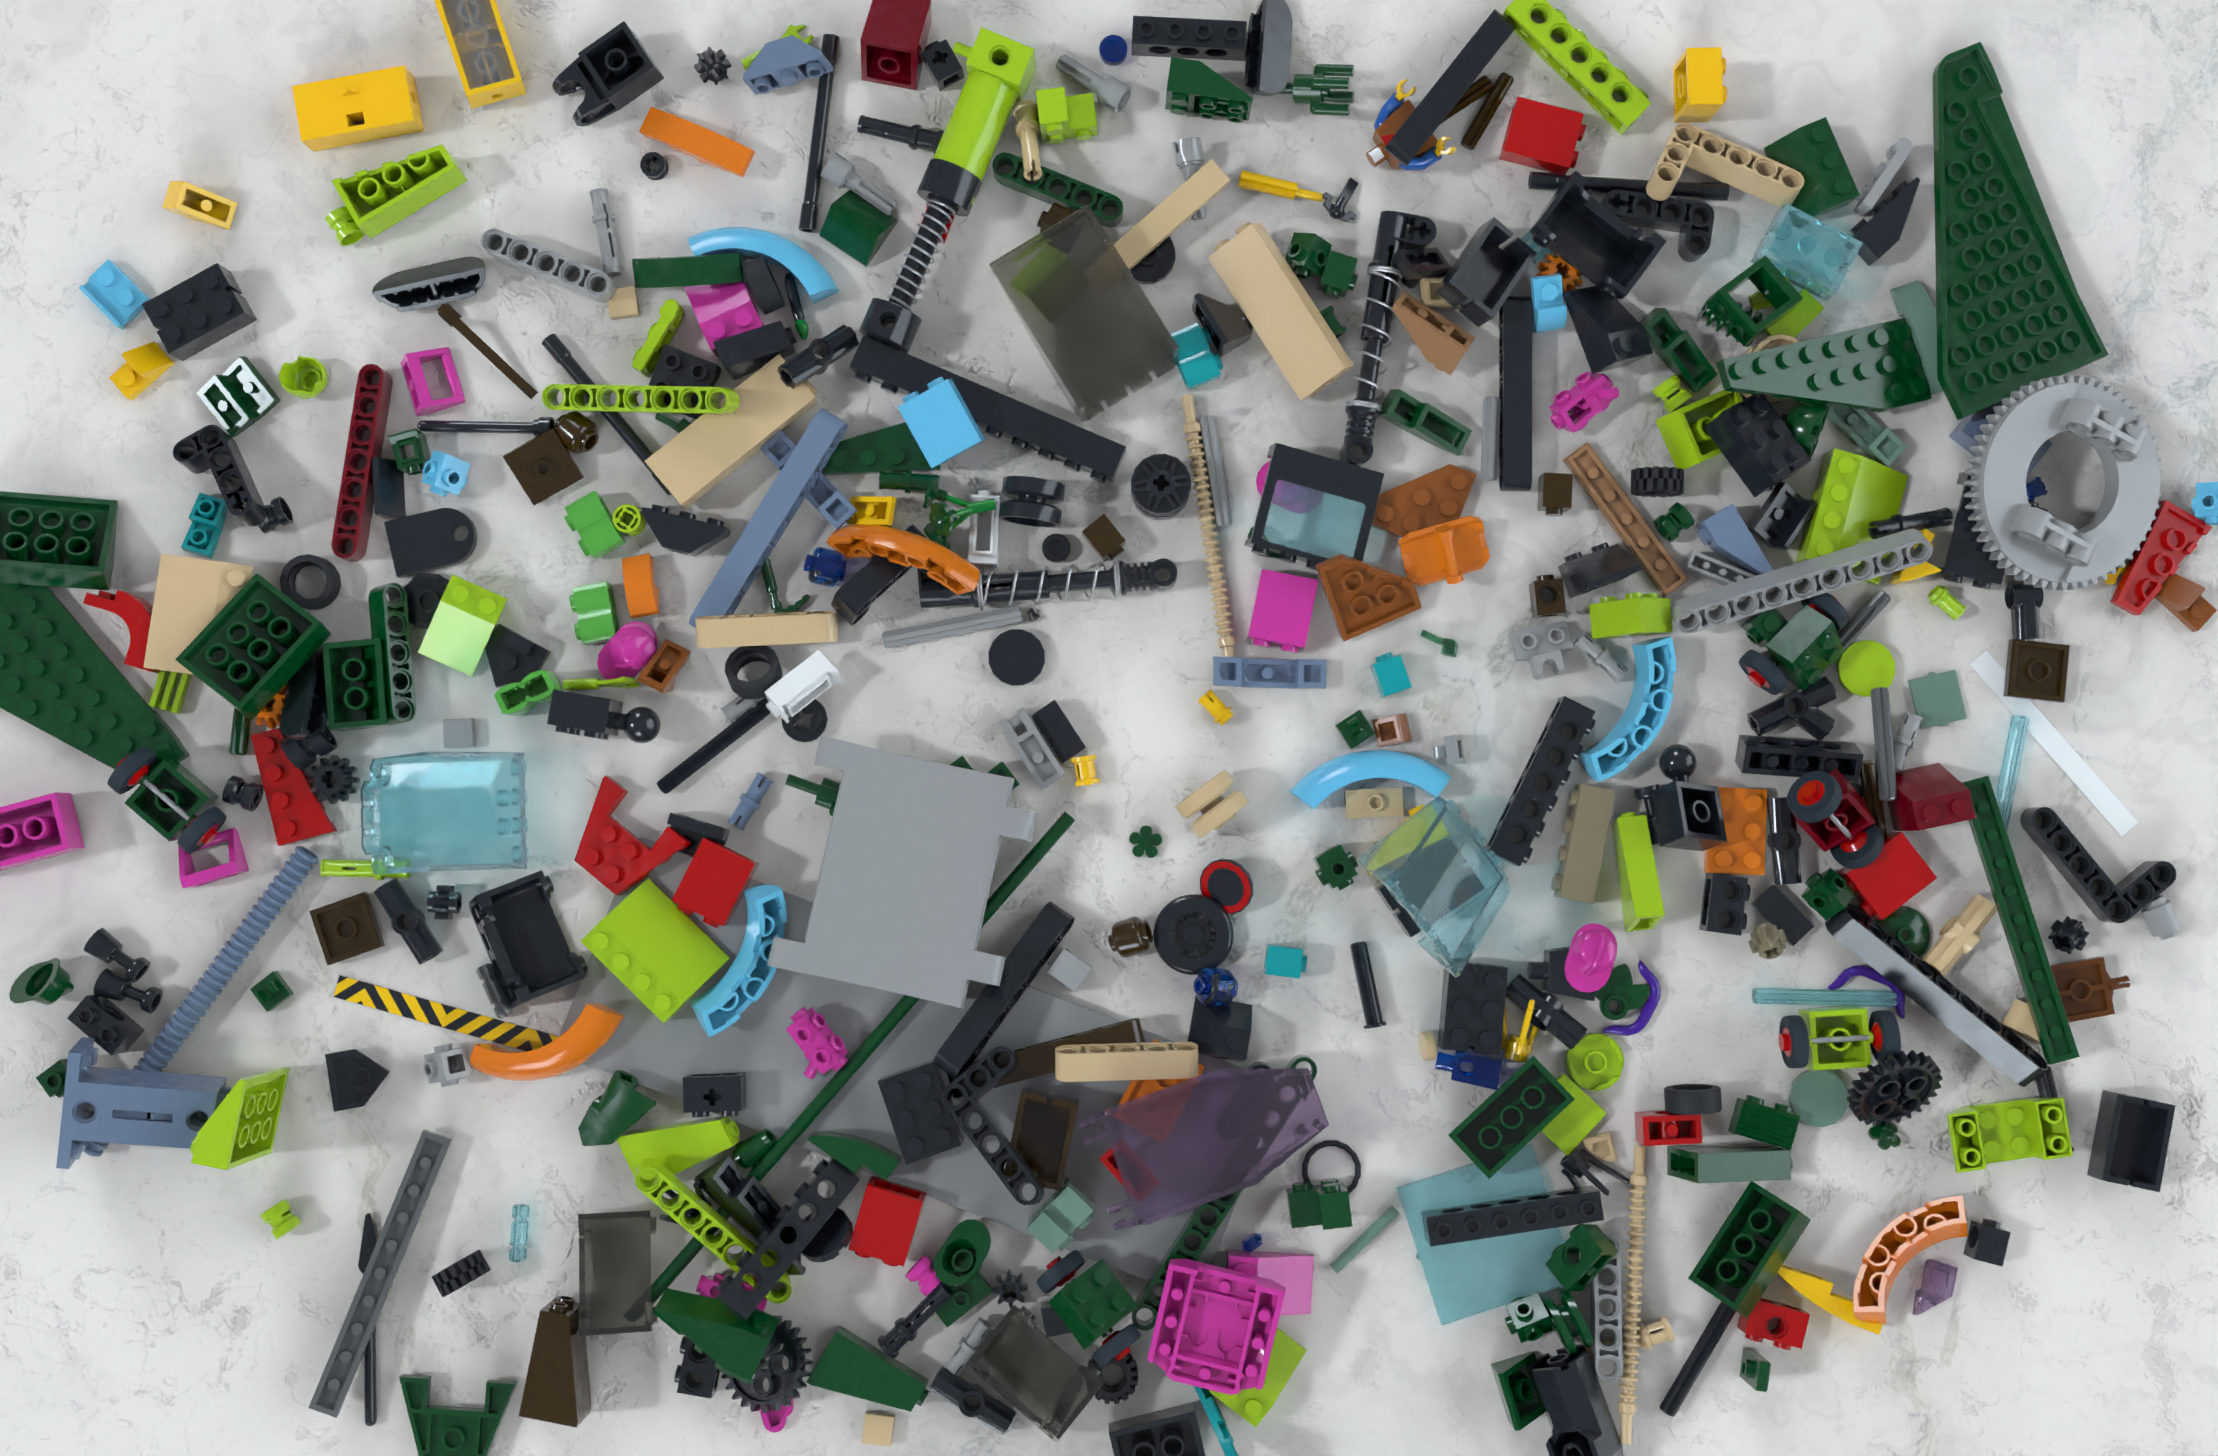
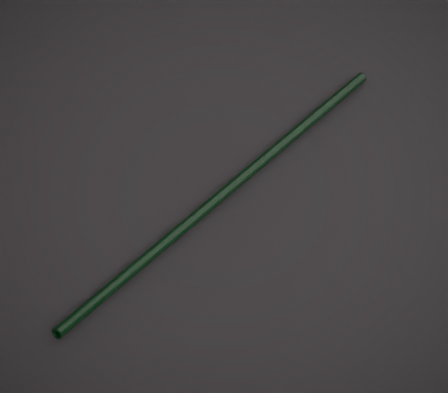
[625,811,1076,1325]

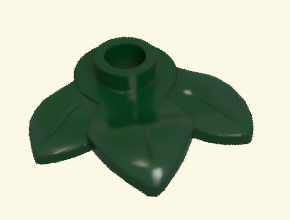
[1595,964,1649,1020]

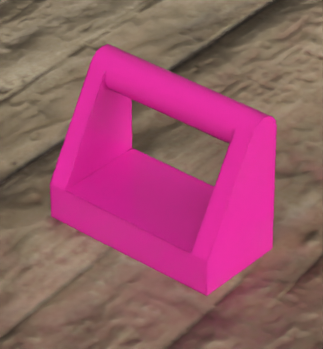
[400,347,466,416]
[178,827,249,888]

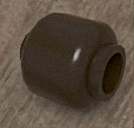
[555,411,599,454]
[1108,917,1153,958]

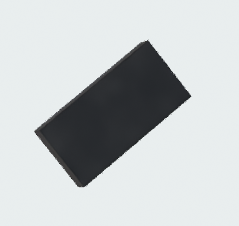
[1751,884,1814,946]

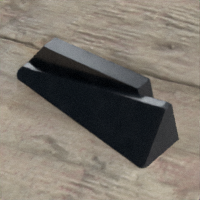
[694,1156,806,1275]

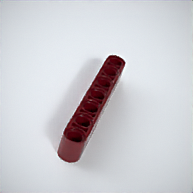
[331,364,393,562]

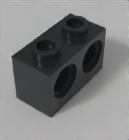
[1699,873,1751,936]
[674,1336,720,1399]

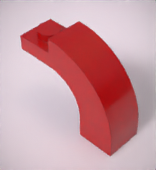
[83,590,159,673]

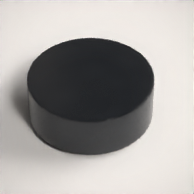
[1042,534,1071,563]

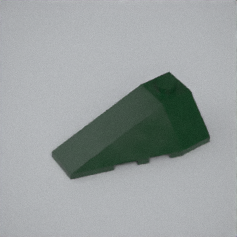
[653,1288,780,1384]

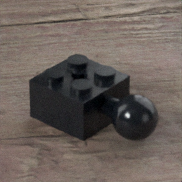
[547,690,661,743]
[1651,744,1727,851]

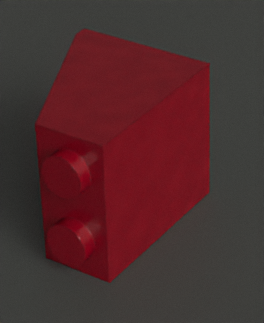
[860,0,931,91]
[1887,763,1976,831]

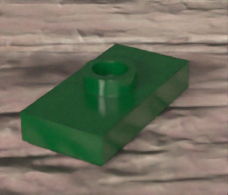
[930,1272,992,1328]
[1740,1347,1771,1392]

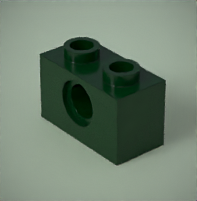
[1545,1224,1619,1291]

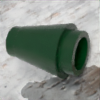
[732,1129,776,1169]

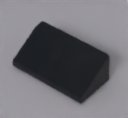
[372,458,406,519]
[1032,700,1086,764]

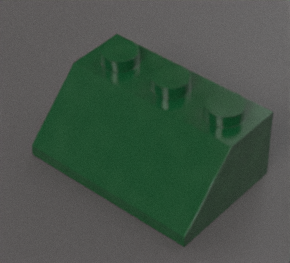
[1764,117,1860,226]
[322,638,388,731]

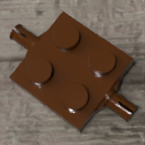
[2050,956,2130,1022]

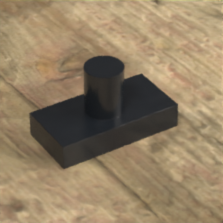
[1392,247,1451,289]

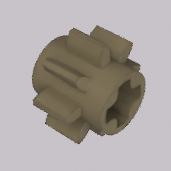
[1748,923,1787,959]

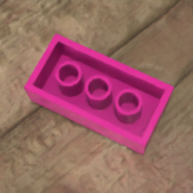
[0,792,85,871]

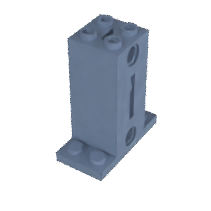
[56,1037,231,1169]

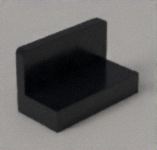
[667,813,730,855]

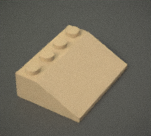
[143,554,253,675]

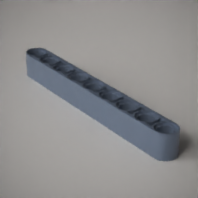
[689,408,848,628]

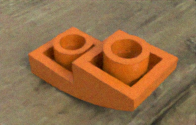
[622,553,659,619]

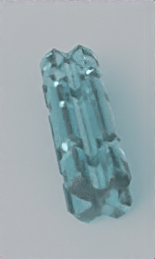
[509,1204,530,1262]

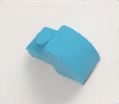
[1530,273,1567,333]

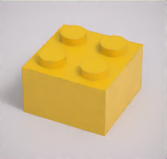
[1673,47,1727,123]

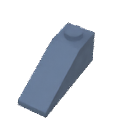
[1696,503,1773,576]

